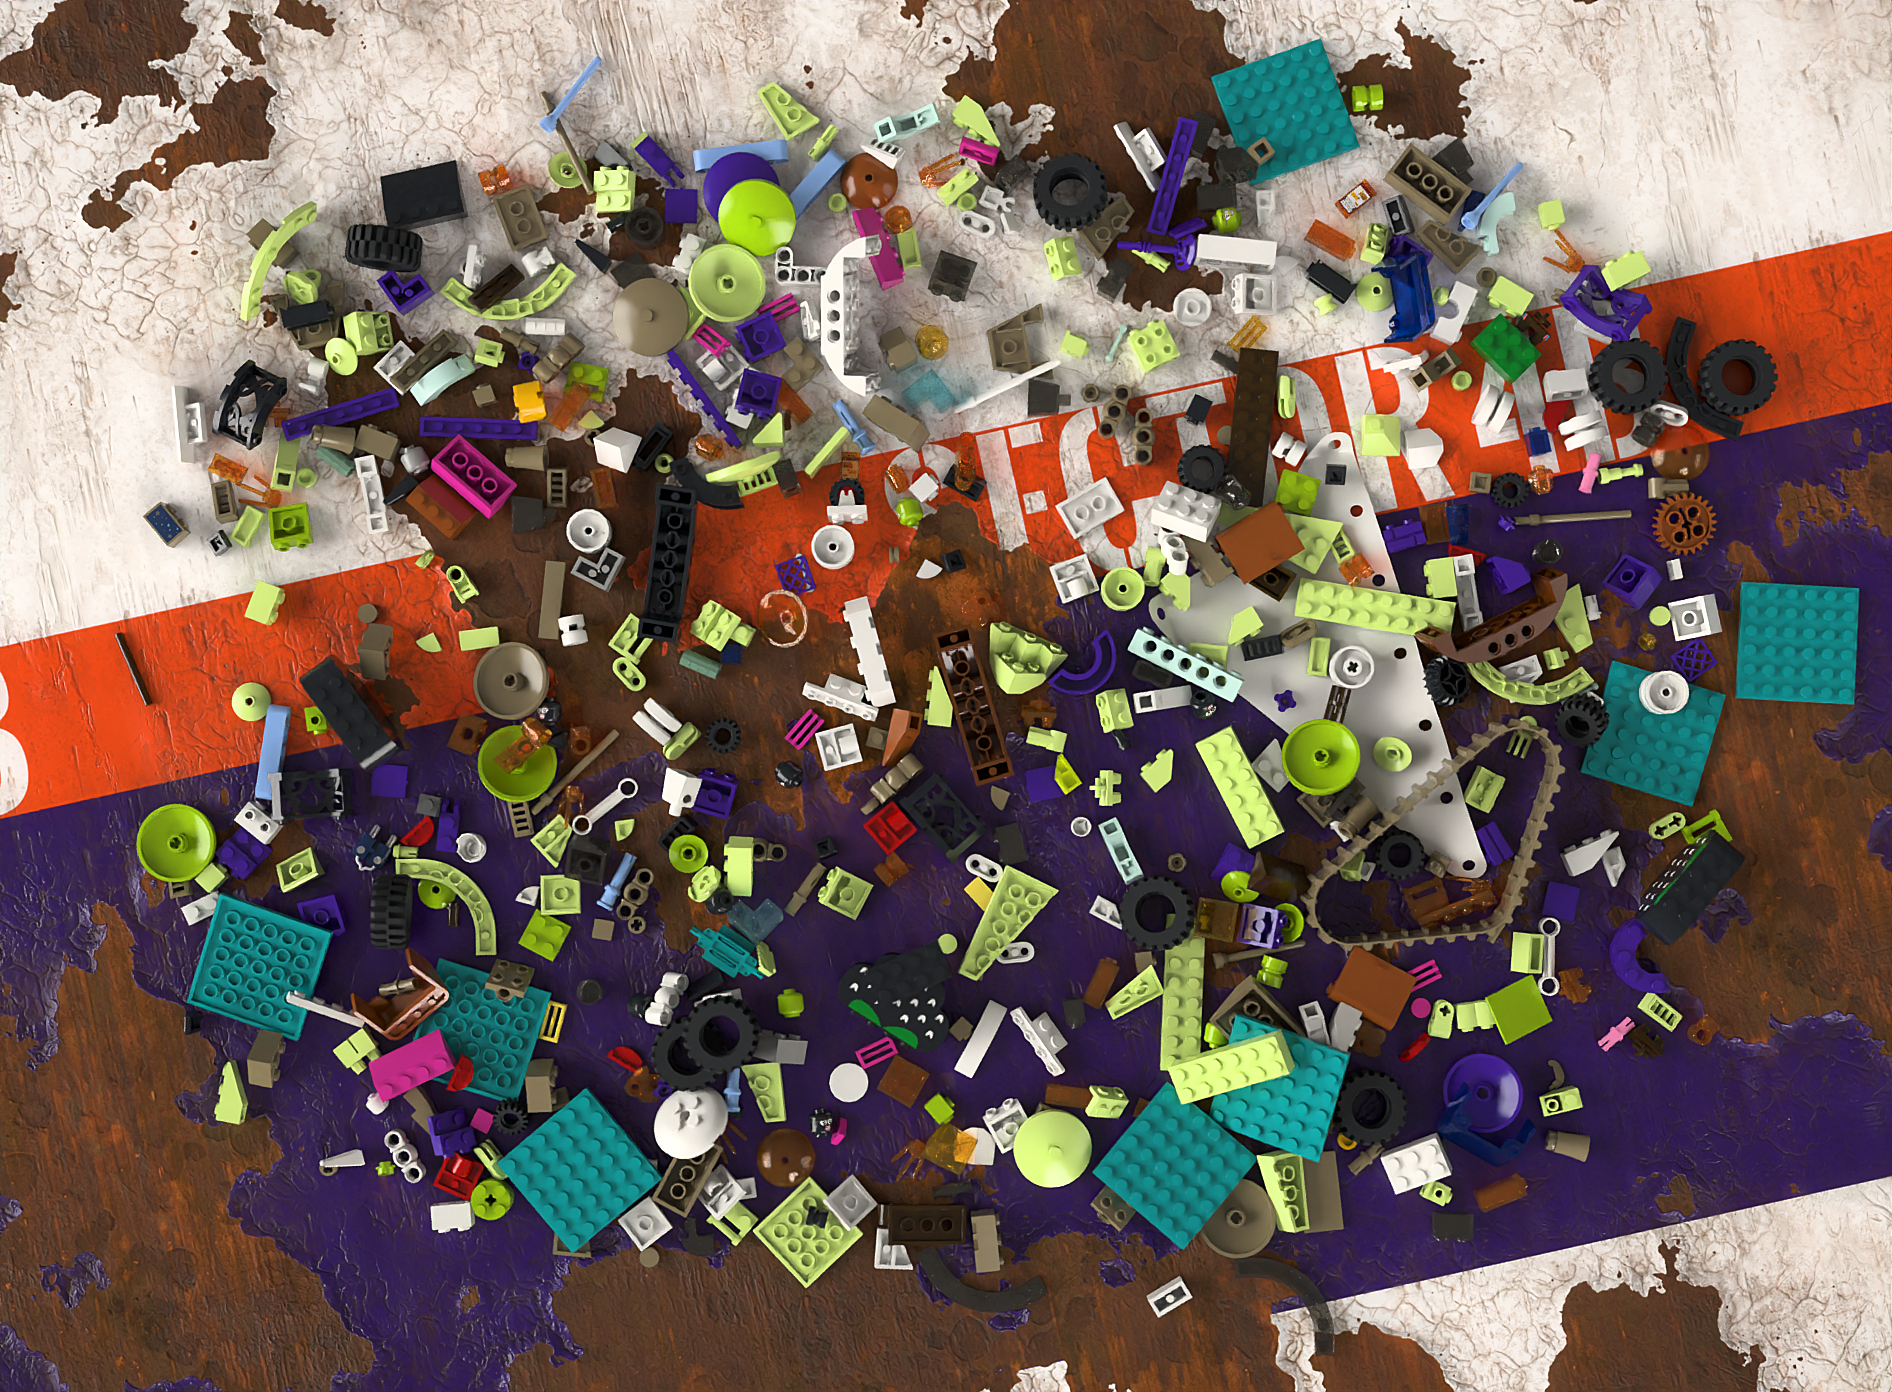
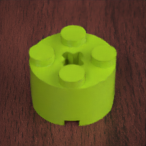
[471,1177,514,1220]

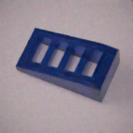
[1457,190,1486,232]
[1445,503,1469,546]

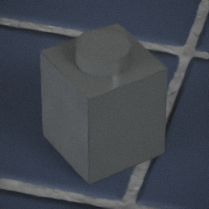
[416,793,444,817]

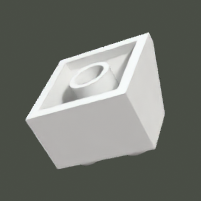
[1668,594,1722,641]

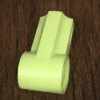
[1143,546,1166,587]
[1026,726,1067,753]

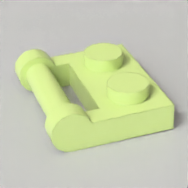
[608,613,653,665]
[706,1201,759,1246]

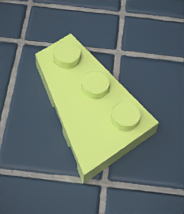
[757,82,820,142]
[1554,584,1593,654]
[1105,965,1164,1020]
[741,1062,787,1122]

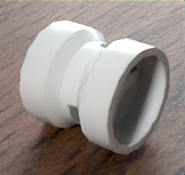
[1071,817,1091,836]

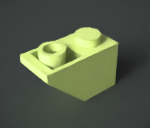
[1159,572,1191,612]
[1227,605,1263,647]
[1140,749,1173,792]
[1539,1085,1583,1117]

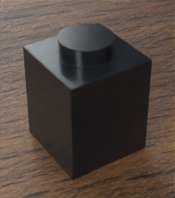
[1184,394,1213,426]

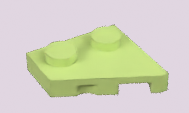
[530,814,573,868]

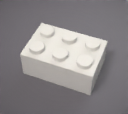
[1151,481,1221,542]
[1381,1133,1452,1194]

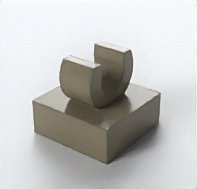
[1425,851,1452,878]

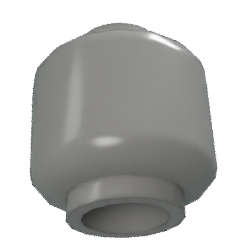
[401,445,430,475]

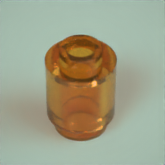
[885,464,910,494]

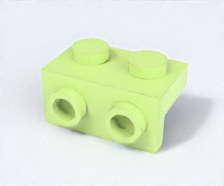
[936,167,979,206]
[1044,236,1082,281]
[1096,688,1134,733]
[1463,766,1505,813]
[1085,1085,1129,1119]

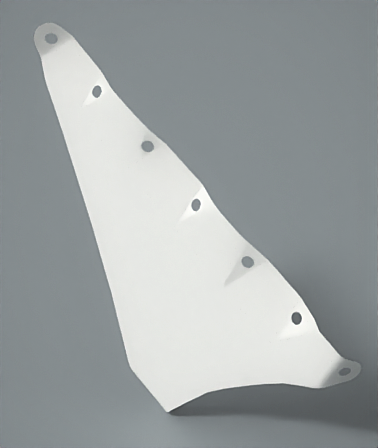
[1149,432,1487,880]

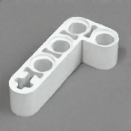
[775,246,828,288]

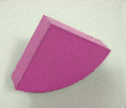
[831,1118,847,1145]

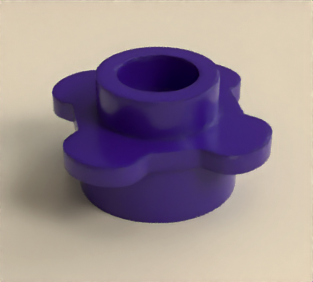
[518,352,540,374]
[1498,515,1516,533]
[1274,690,1296,712]
[653,1079,676,1100]

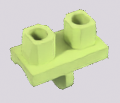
[1090,770,1121,806]

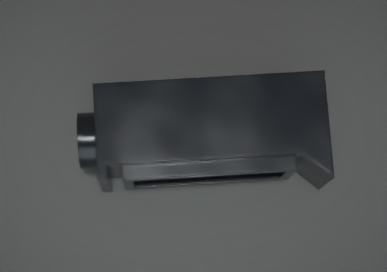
[1305,259,1358,305]
[279,299,335,331]
[631,421,675,472]

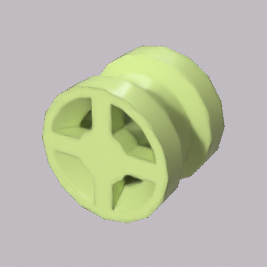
[1314,293,1338,316]

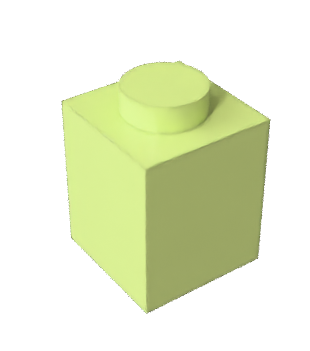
[1537,199,1565,231]
[195,862,230,893]

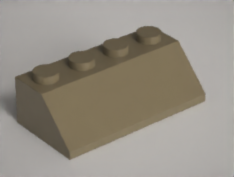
[1383,143,1472,226]
[652,1141,724,1218]

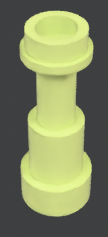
[1597,464,1643,484]

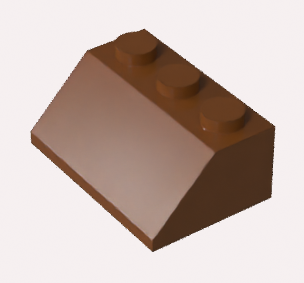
[405,473,479,540]

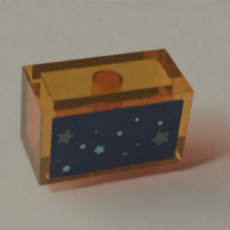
[590,467,619,511]

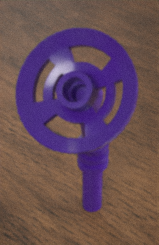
[1117,233,1197,271]

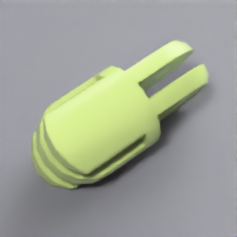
[1276,375,1296,419]
[1506,716,1537,759]
[663,722,701,760]
[473,1138,508,1180]

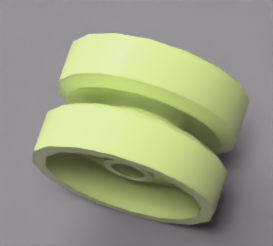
[1100,567,1145,611]

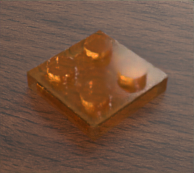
[877,1054,930,1108]

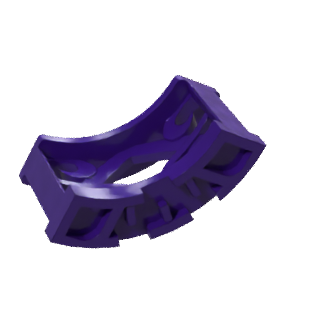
[1559,265,1653,341]

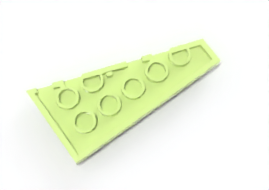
[1216,502,1343,574]
[958,865,1059,981]

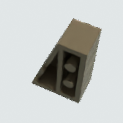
[862,394,931,453]
[1180,535,1234,588]
[971,1208,1003,1273]

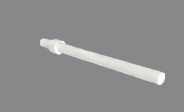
[953,357,1061,414]

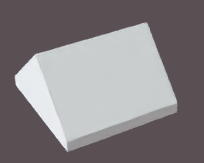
[593,427,642,473]

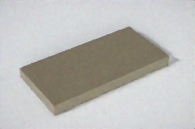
[1302,1150,1344,1233]

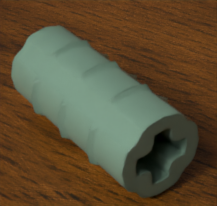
[315,446,356,478]
[679,649,722,680]

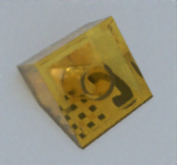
[1193,897,1238,942]

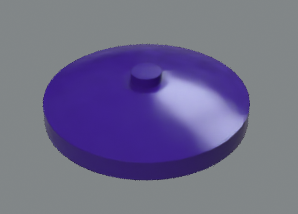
[703,152,780,223]
[1443,1053,1524,1133]

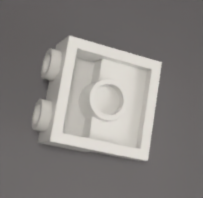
[672,233,715,277]
[1231,273,1277,316]
[983,1098,1028,1154]

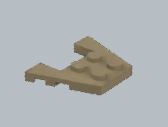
[269,281,345,351]
[987,303,1054,379]

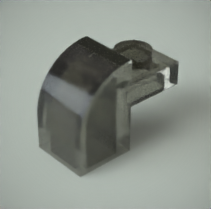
[681,1214,717,1256]

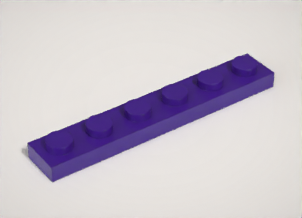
[1147,117,1198,236]
[667,349,743,450]
[281,387,400,441]
[420,416,538,441]

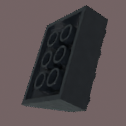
[380,160,468,230]

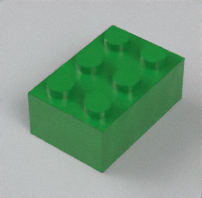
[1469,313,1542,385]

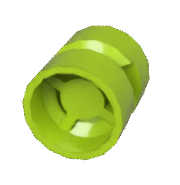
[1352,84,1383,112]
[1256,955,1288,989]

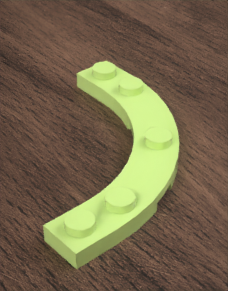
[240,201,317,321]
[440,262,577,321]
[1463,661,1594,705]
[396,859,497,955]

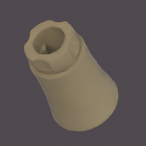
[311,424,356,454]
[505,445,549,472]
[1338,795,1379,839]
[1545,1130,1590,1162]

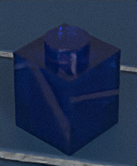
[1524,427,1552,458]
[721,644,743,665]

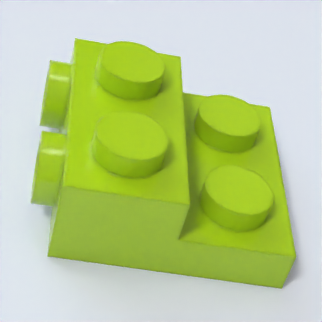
[268,502,314,552]

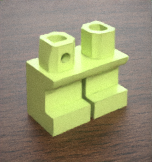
[333,1026,382,1074]

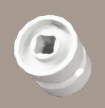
[1271,432,1307,467]
[558,614,588,646]

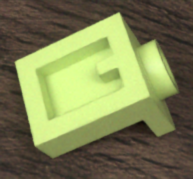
[1339,851,1365,881]

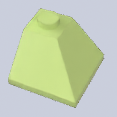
[1361,414,1400,456]

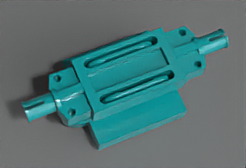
[689,924,765,979]

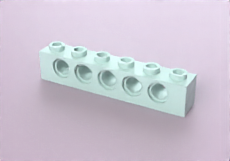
[1127,627,1244,702]

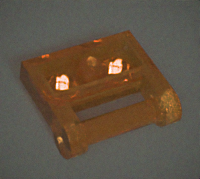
[1402,876,1451,921]

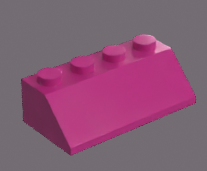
[852,207,906,291]
[431,434,517,519]
[369,1029,457,1102]

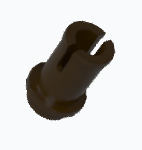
[446,902,461,927]

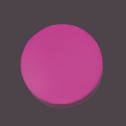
[1410,998,1431,1018]

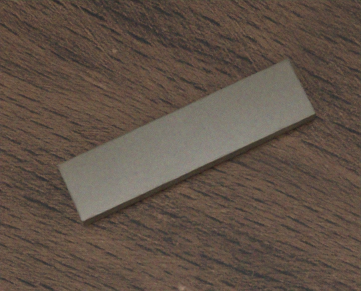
[390,329,458,394]
[538,561,566,640]

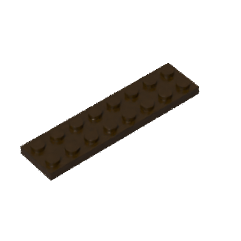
[1223,347,1279,507]

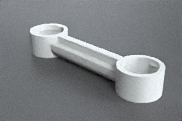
[572,778,638,835]
[1537,917,1560,996]

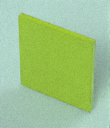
[1485,974,1552,1045]

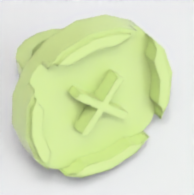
[283,269,321,305]
[688,866,725,902]

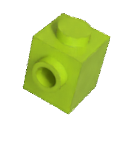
[304,706,331,735]
[924,1092,954,1125]

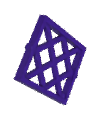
[775,555,816,598]
[1670,637,1718,683]

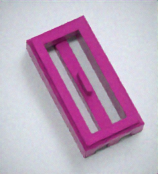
[958,136,1000,166]
[757,293,800,323]
[692,322,731,359]
[785,709,825,750]
[1406,959,1442,992]
[855,1036,899,1069]

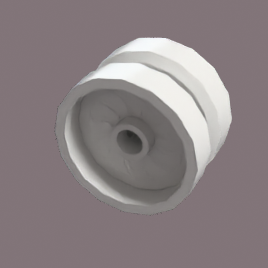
[1471,384,1515,434]
[1558,410,1609,451]
[566,509,612,554]
[811,525,855,570]
[1328,646,1374,689]
[1639,671,1689,714]
[632,697,682,746]

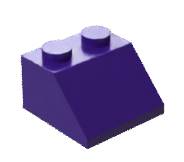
[1602,553,1662,609]
[1484,556,1531,595]
[1210,843,1256,883]

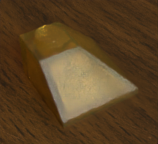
[920,1122,978,1175]

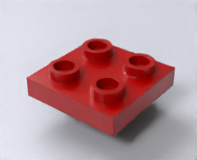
[863,800,917,855]
[433,1151,485,1201]

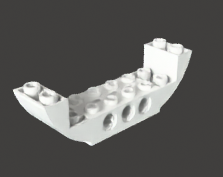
[821,235,881,396]

